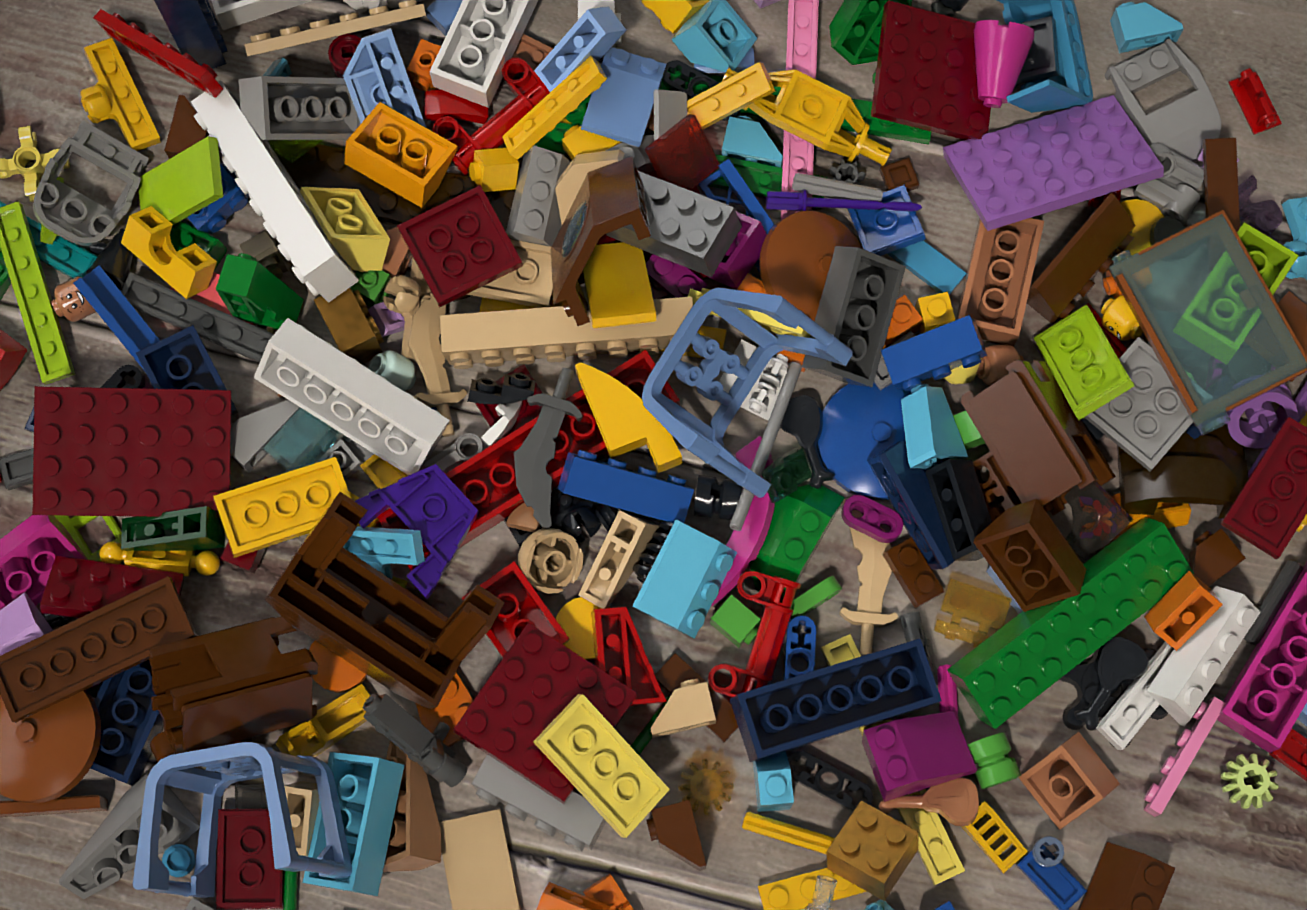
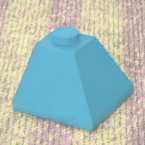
[671,0,757,72]

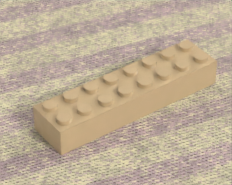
[440,297,693,369]

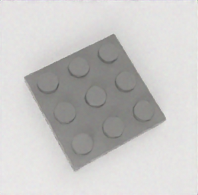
[1084,337,1213,472]

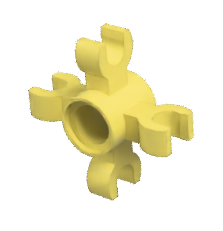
[0,126,70,202]

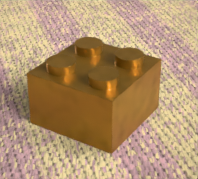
[314,288,384,364]
[826,801,918,901]

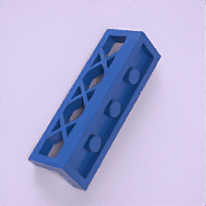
[698,159,775,275]
[73,265,160,371]

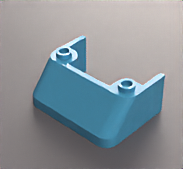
[996,0,1093,113]

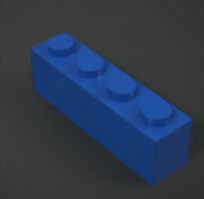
[557,449,694,523]

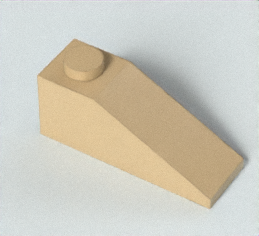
[578,510,659,609]

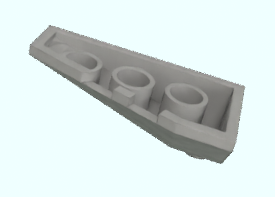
[59,773,200,899]

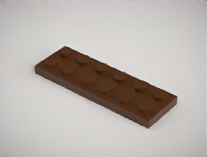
[0,576,197,723]

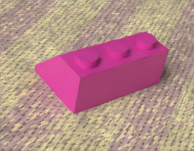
[0,515,88,609]

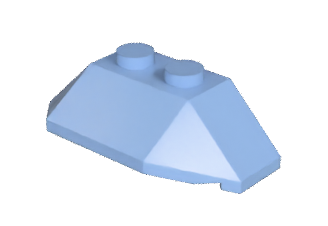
[343,28,427,128]

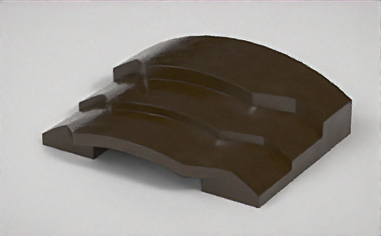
[1117,418,1248,519]

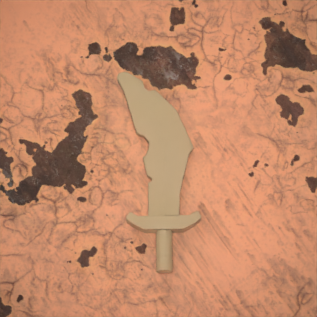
[408,292,467,437]
[839,498,898,656]

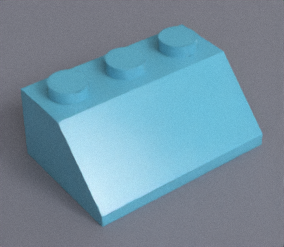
[632,520,737,639]

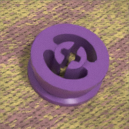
[1223,375,1298,448]

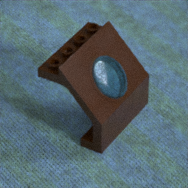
[550,156,651,326]

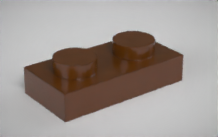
[882,537,945,609]

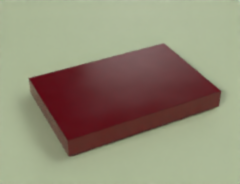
[216,809,284,909]

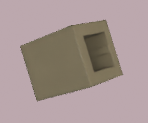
[239,231,288,279]

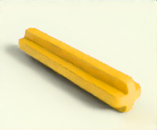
[742,812,835,854]

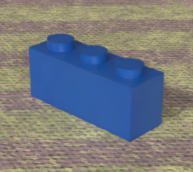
[881,315,987,391]

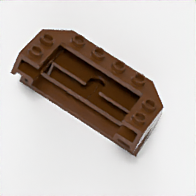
[265,492,504,709]

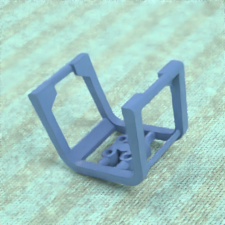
[642,287,853,498]
[133,742,352,898]

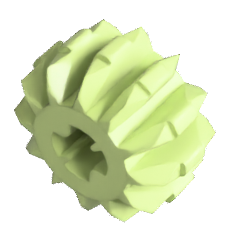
[1221,753,1278,809]

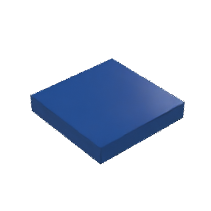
[848,185,926,256]

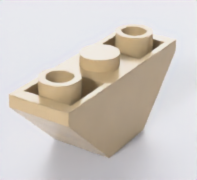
[555,149,625,227]

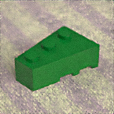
[216,253,304,329]

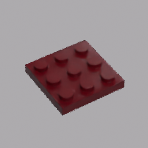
[397,185,523,308]

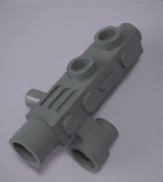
[363,693,468,787]

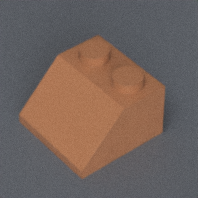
[1019,731,1120,830]

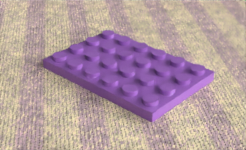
[943,95,1164,231]

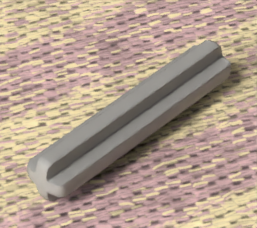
[792,173,883,202]

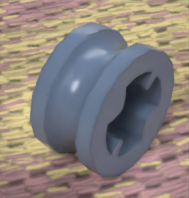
[1032,836,1064,867]

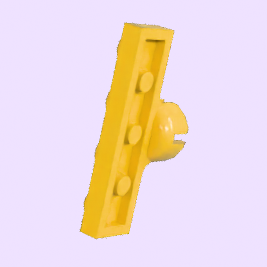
[80,38,161,151]

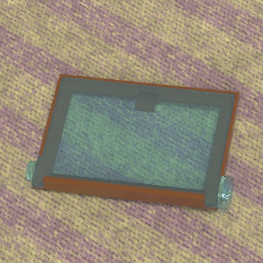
[1109,210,1307,435]

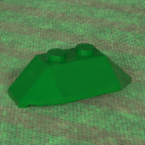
[829,0,912,65]
[749,484,845,603]

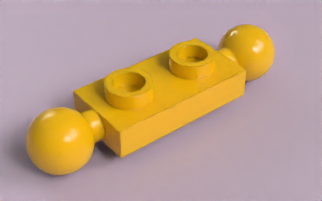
[99,541,220,576]

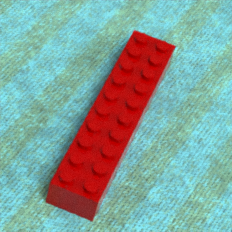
[377,349,680,571]

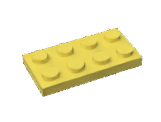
[533,694,670,838]

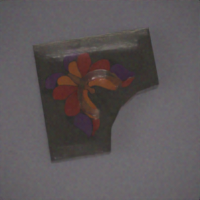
[1064,481,1134,562]

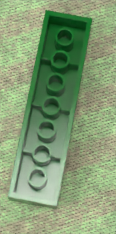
[947,517,1194,729]

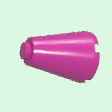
[974,20,1034,108]

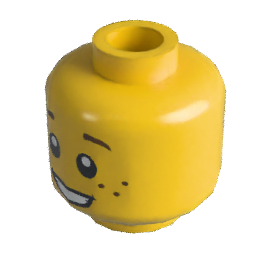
[1101,295,1143,341]

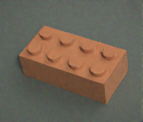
[956,218,1044,347]

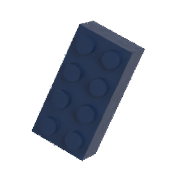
[90,659,164,786]

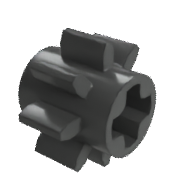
[829,160,865,185]

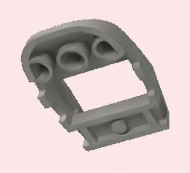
[1105,38,1221,164]
[33,120,149,246]

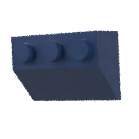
[136,325,238,416]

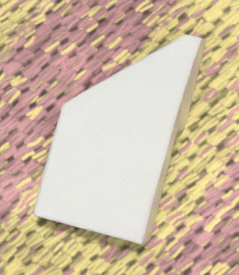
[481,401,523,448]

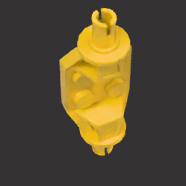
[721,67,892,166]

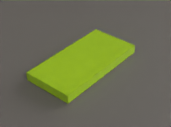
[138,136,224,225]
[1034,304,1135,420]

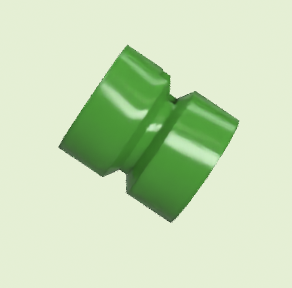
[968,732,1022,789]

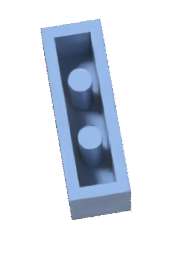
[534,6,626,92]

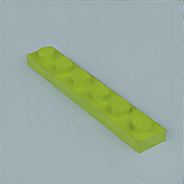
[0,201,75,385]

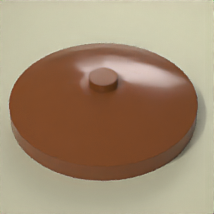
[760,211,863,321]
[0,690,101,803]

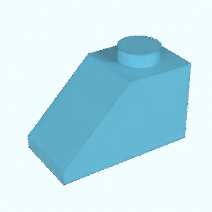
[1110,2,1184,53]
[721,116,783,168]

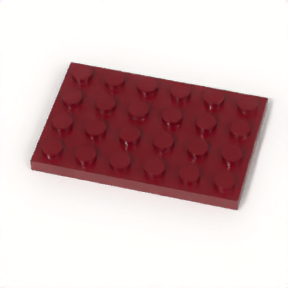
[32,386,232,517]

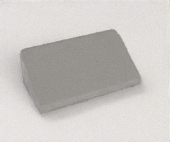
[654,90,688,155]

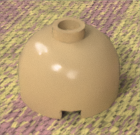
[518,528,584,594]

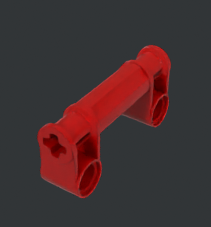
[432,58,550,176]
[708,571,802,697]

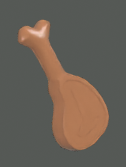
[878,778,979,827]

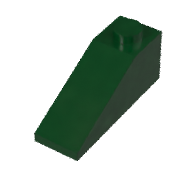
[121,506,225,551]

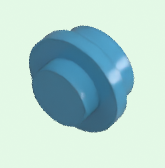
[162,844,196,877]

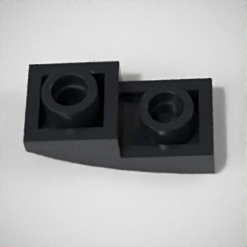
[467,373,536,404]

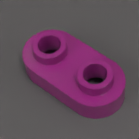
[841,495,903,543]

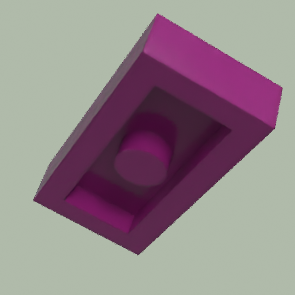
[646,254,707,298]

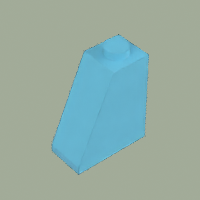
[901,384,968,469]
[753,751,794,812]

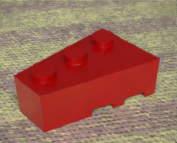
[591,607,667,706]

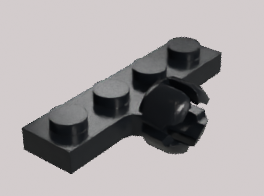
[504,458,614,547]

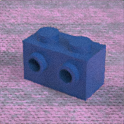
[188,162,249,234]

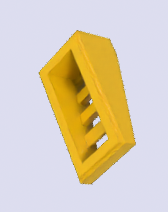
[961,801,1028,874]

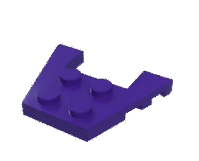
[353,464,479,599]

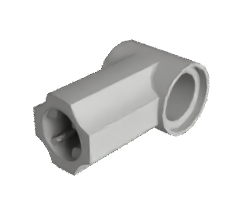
[1149,143,1204,190]
[1133,178,1200,225]
[424,433,486,474]

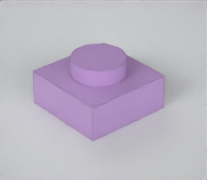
[368,302,405,337]

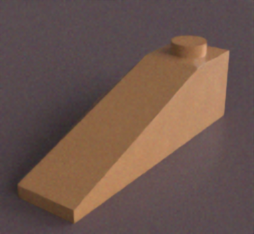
[383,740,442,872]

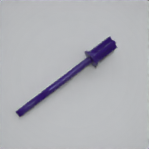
[766,189,922,211]

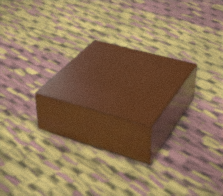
[879,158,919,192]

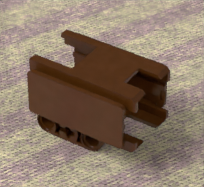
[961,360,1116,522]
[149,616,318,768]

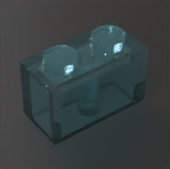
[263,407,338,472]

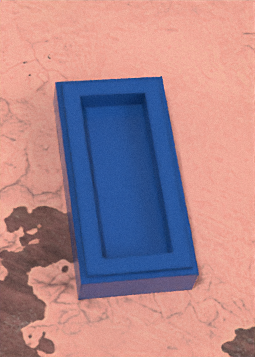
[1016,844,1087,910]

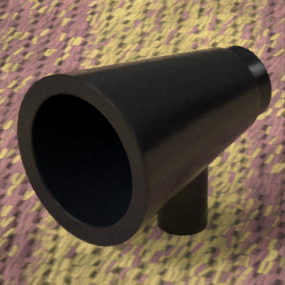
[86,229,133,291]

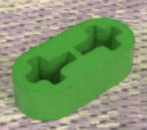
[791,575,843,620]

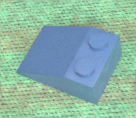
[581,47,666,147]

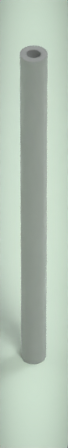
[729,362,802,531]

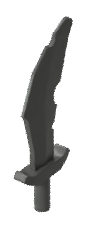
[514,368,583,528]

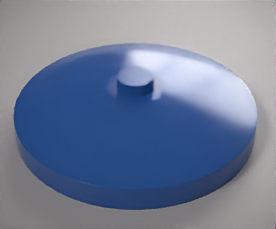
[817,383,928,501]

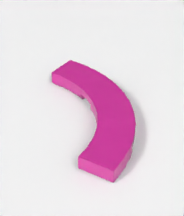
[711,436,776,606]

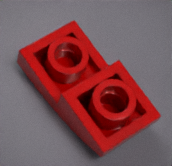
[423,90,488,124]

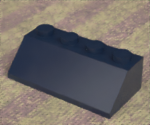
[867,439,954,570]

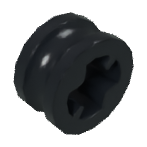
[594,504,616,532]

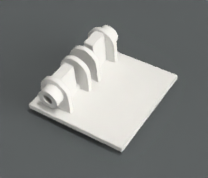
[719,339,790,421]

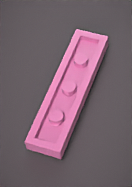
[1144,697,1226,817]

